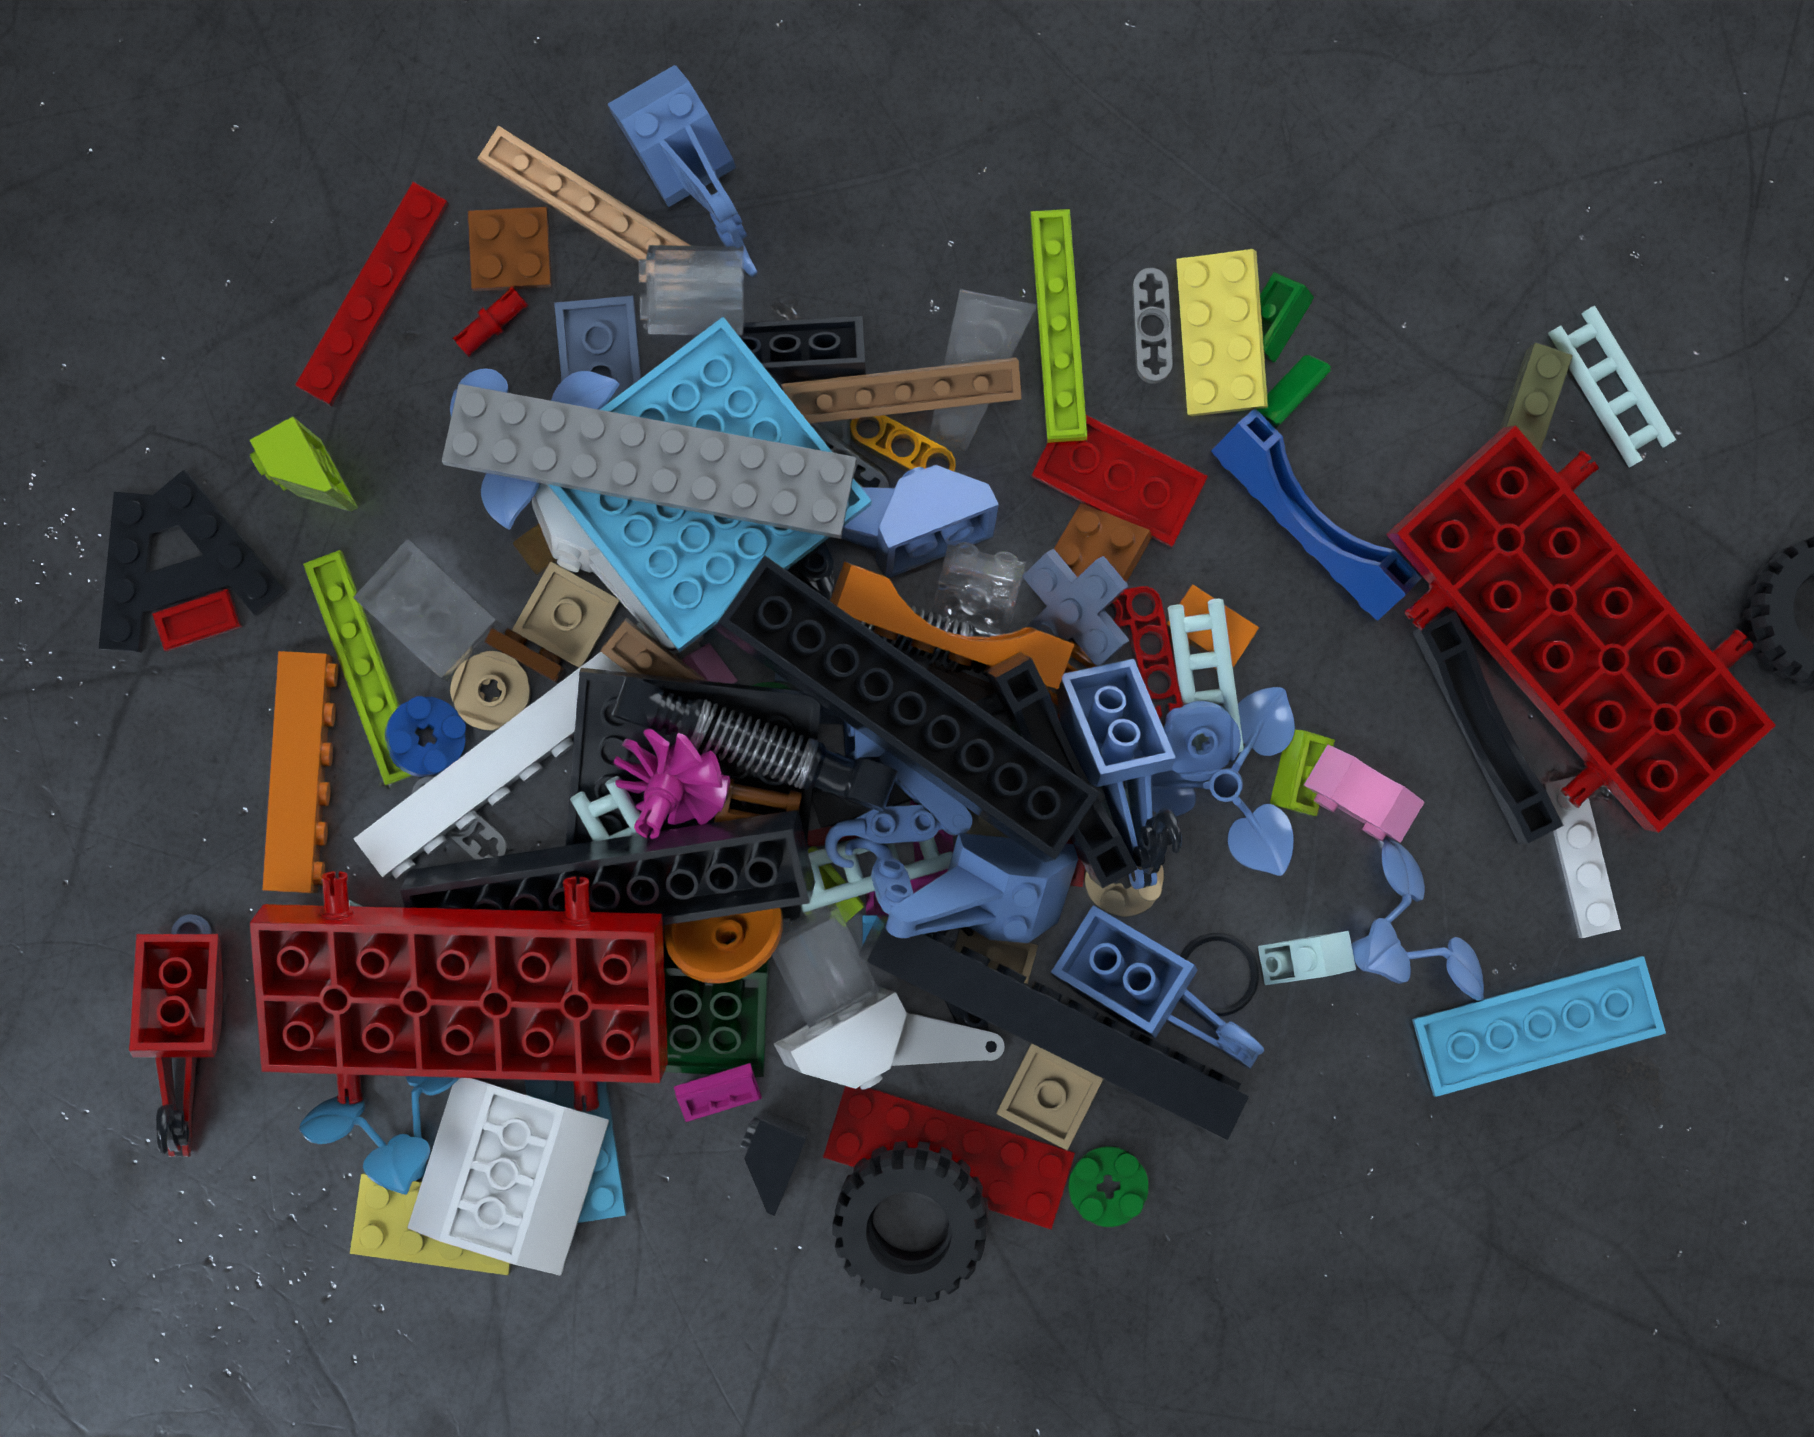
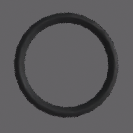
[1180,933,1259,1017]

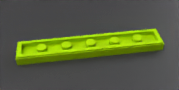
[1030,209,1087,443]
[303,550,413,786]

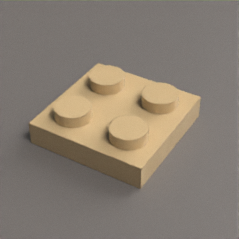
[512,562,620,668]
[996,1043,1103,1150]

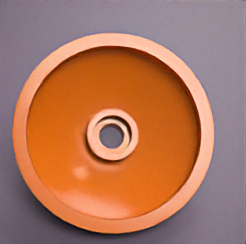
[664,908,783,983]

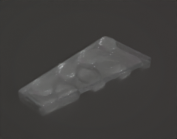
[929,289,1037,452]

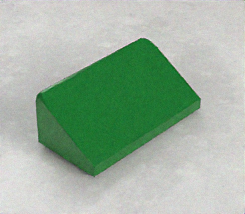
[1260,272,1314,362]
[1257,355,1331,429]

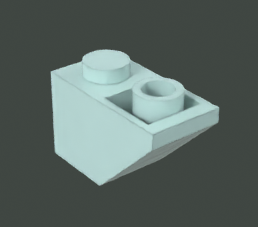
[1258,931,1356,985]

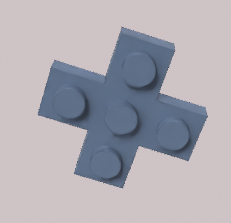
[1022,549,1129,666]

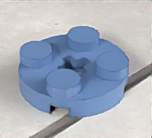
[1163,701,1241,782]

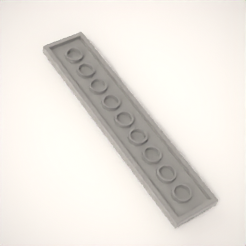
[442,384,857,539]

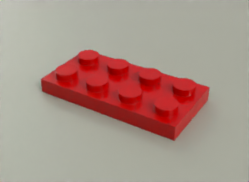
[1031,415,1208,548]

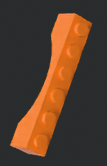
[830,562,1074,689]

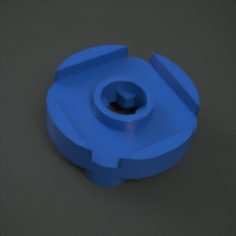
[384,696,466,777]

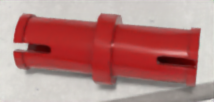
[453,286,529,357]

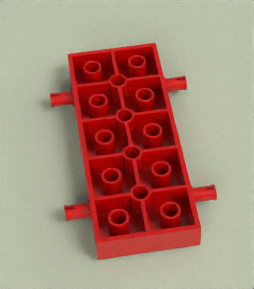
[1386,425,1776,833]
[250,871,668,1111]

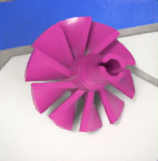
[613,729,730,839]

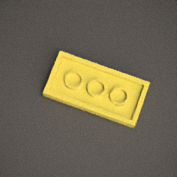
[1176,249,1268,416]
[350,1173,511,1275]

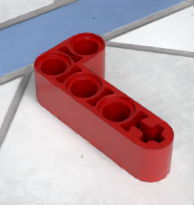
[1110,586,1183,719]

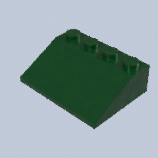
[663,944,770,1077]

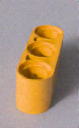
[850,415,956,472]

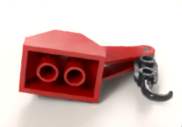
[129,934,223,1157]

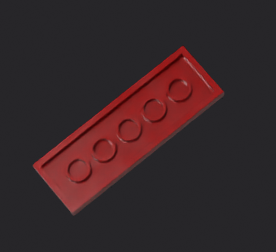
[823,1086,1075,1230]

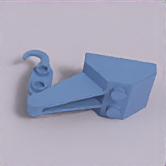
[608,65,757,277]
[825,720,972,868]
[845,833,1078,943]
[1051,905,1264,1069]

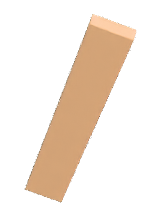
[477,126,698,285]

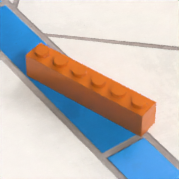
[262,651,338,893]

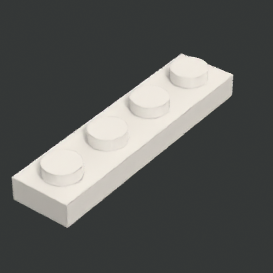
[1542,776,1621,938]

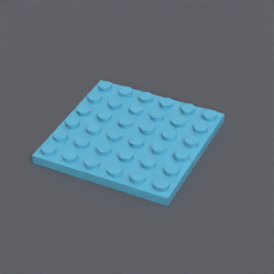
[547,317,872,652]

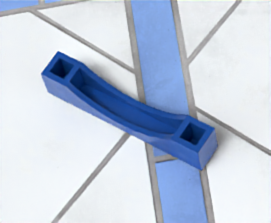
[1211,408,1422,621]

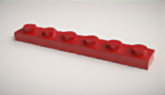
[295,182,449,407]

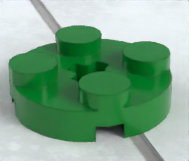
[1068,1146,1149,1227]

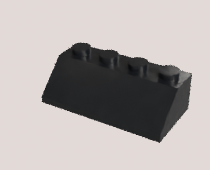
[706,316,866,388]
[741,1110,810,1216]

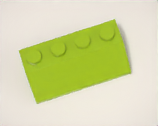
[249,417,358,512]

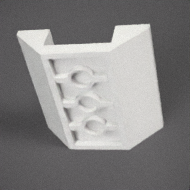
[407,1078,610,1276]

